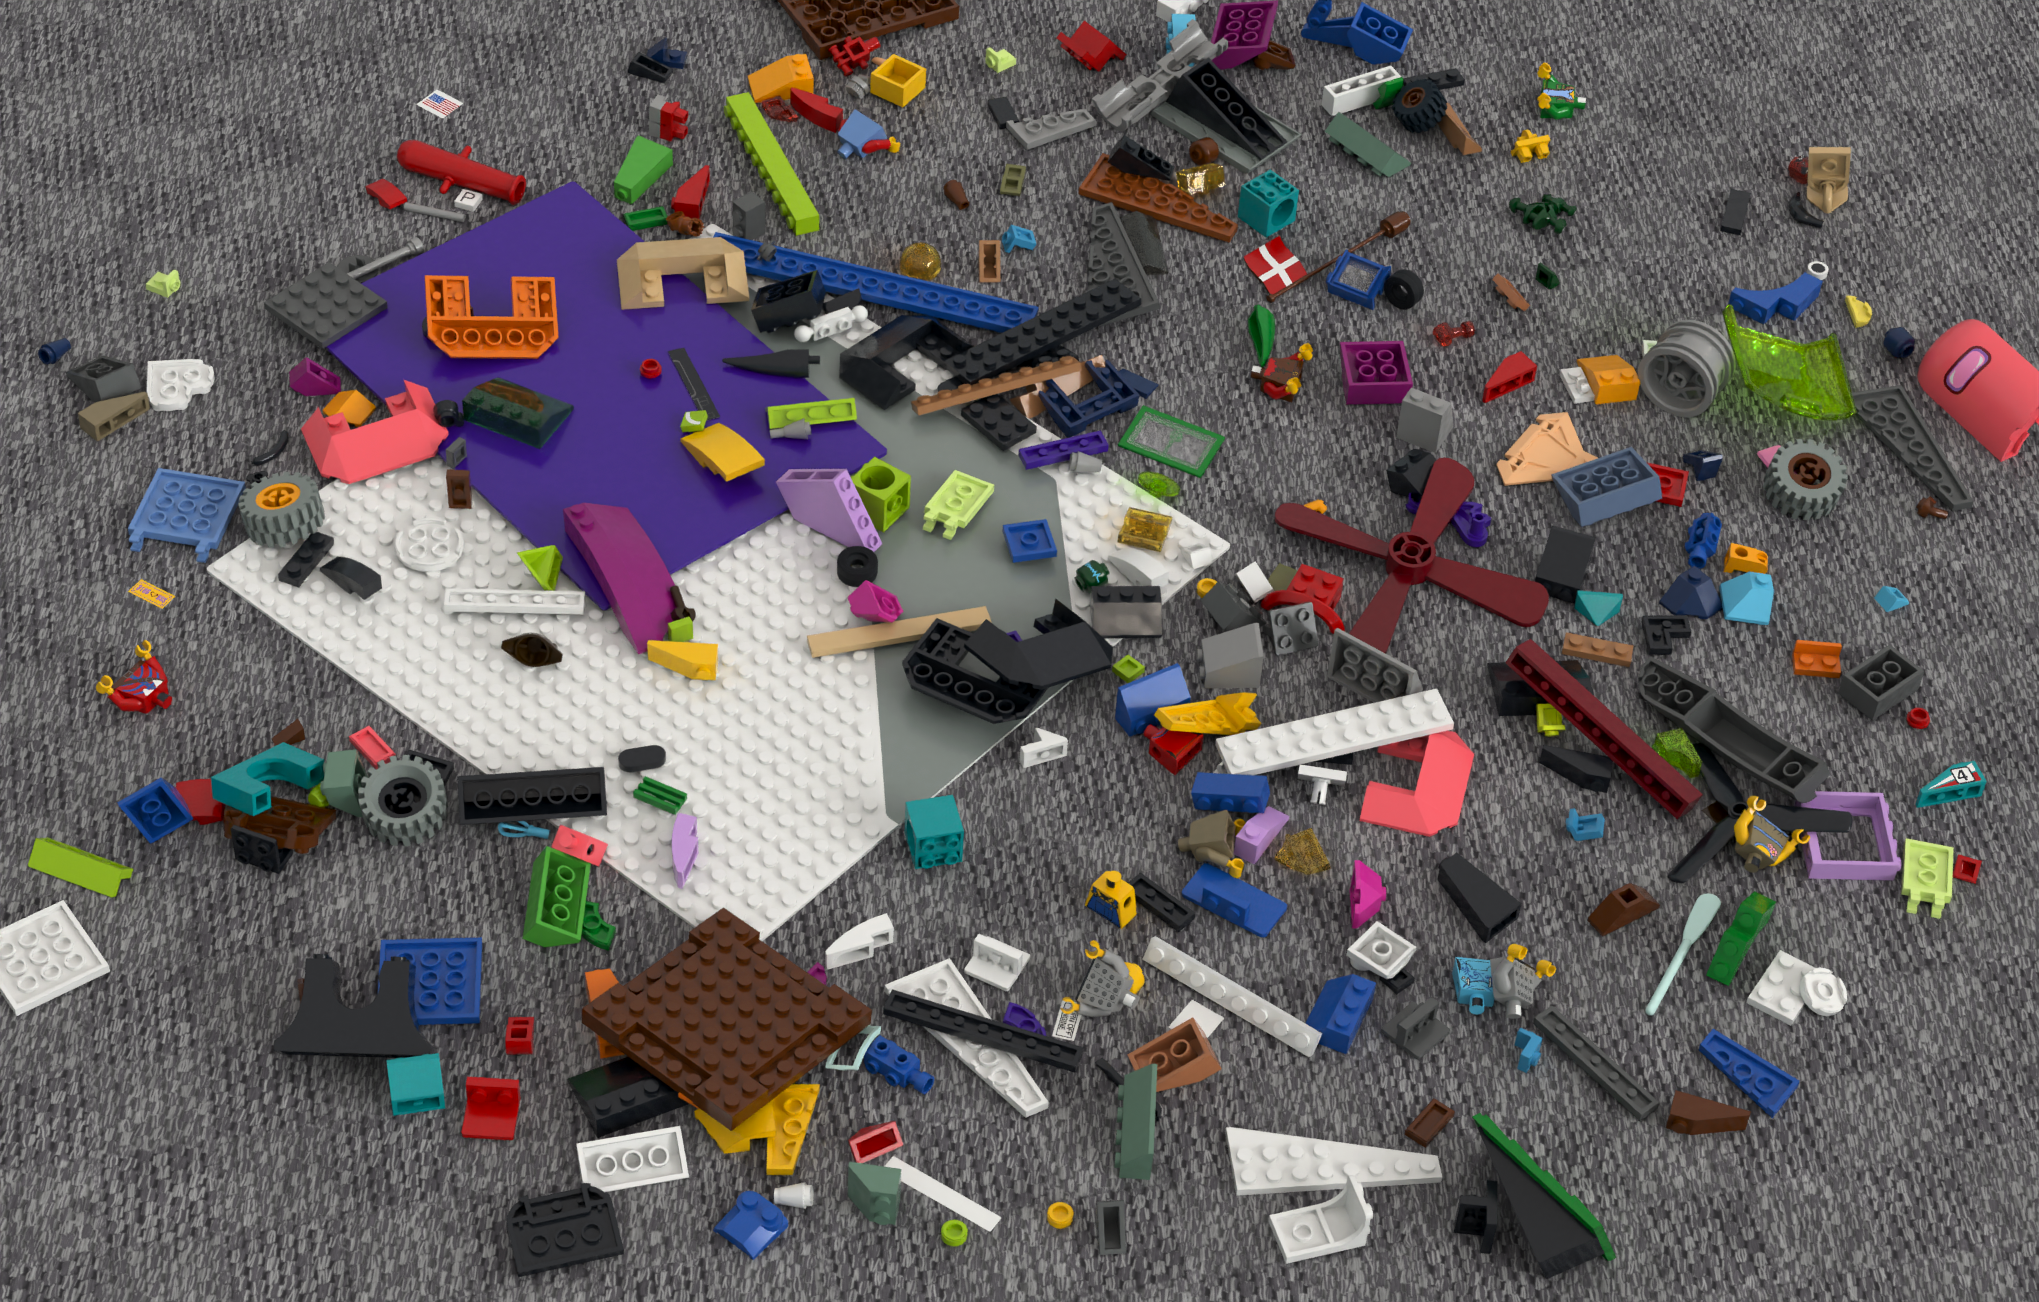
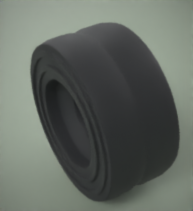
[1384,269,1424,310]
[837,546,878,587]

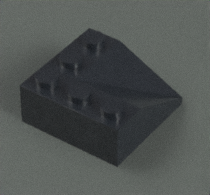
[751,270,826,333]

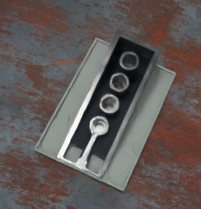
[1150,57,1302,174]

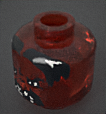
[1788,155,1808,184]

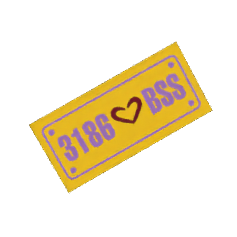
[128,579,176,609]

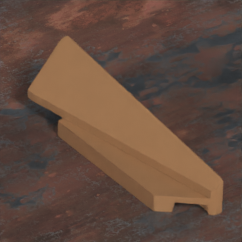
[1437,103,1482,155]
[1010,355,1105,419]

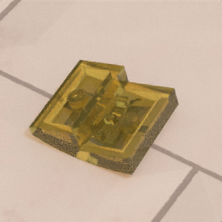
[1117,507,1173,552]

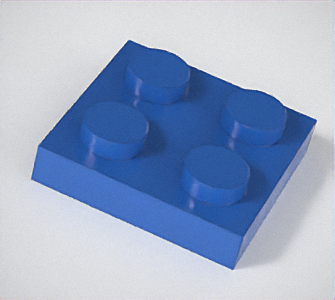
[1002,519,1057,563]

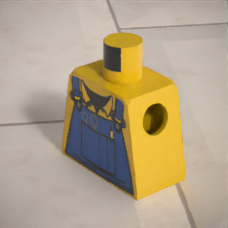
[1085,871,1137,929]

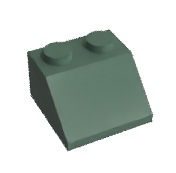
[320,749,368,817]
[848,1162,902,1225]

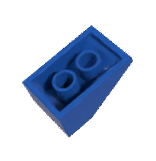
[117,778,193,843]

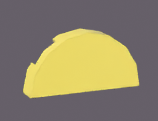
[1845,296,1872,328]

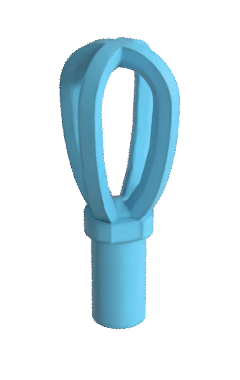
[498,821,550,839]

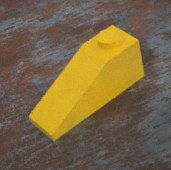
[647,640,718,680]

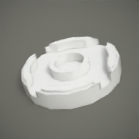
[1800,967,1847,1016]

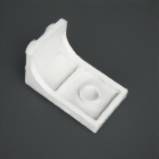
[1269,1175,1373,1264]

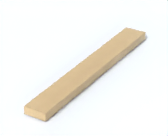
[807,606,992,658]

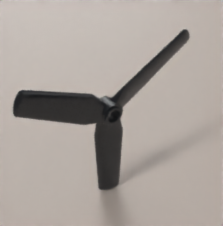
[1667,743,1853,883]

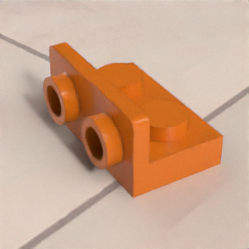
[1792,640,1842,678]

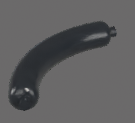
[251,430,289,466]

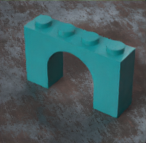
[211,742,325,816]

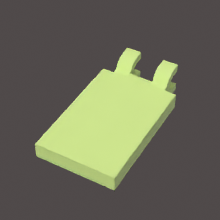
[923,470,994,540]
[1901,838,1954,919]

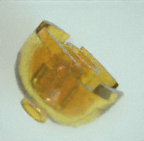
[899,242,941,281]

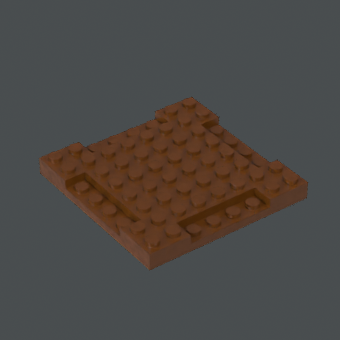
[582,907,872,1131]

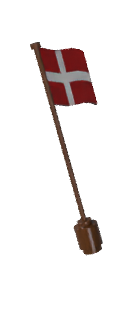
[1244,211,1411,303]

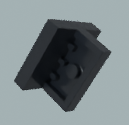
[1454,1180,1498,1254]

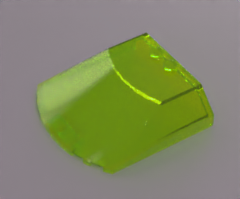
[1722,304,1857,421]

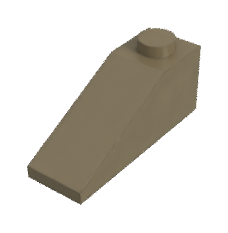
[78,392,150,441]

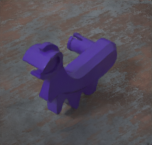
[1405,493,1491,547]

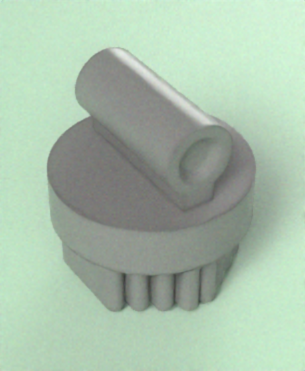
[846,74,871,100]

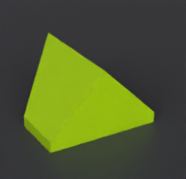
[517,545,563,591]

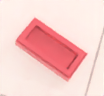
[349,726,396,769]

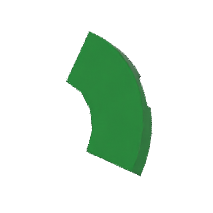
[581,901,616,951]

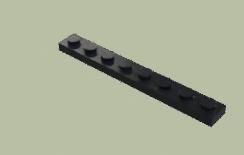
[883,989,1084,1073]

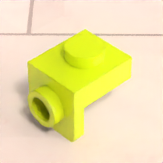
[1536,704,1565,737]

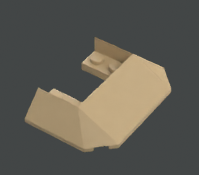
[617,237,749,310]

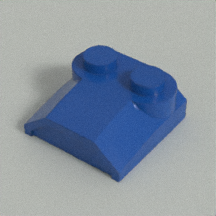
[713,1191,788,1260]

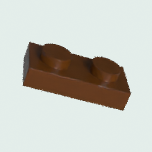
[446,469,472,509]

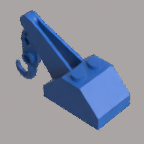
[1301,0,1413,65]

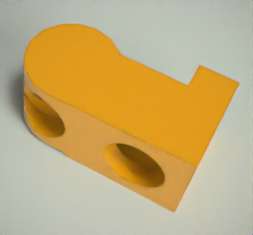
[1723,543,1768,574]

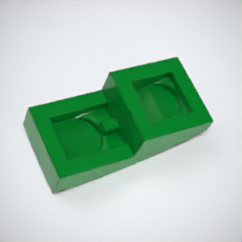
[1373,77,1404,110]

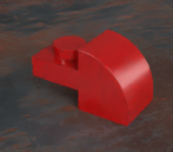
[505,1017,534,1055]

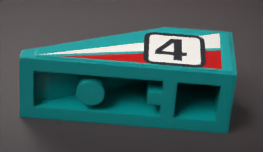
[1915,761,1987,808]

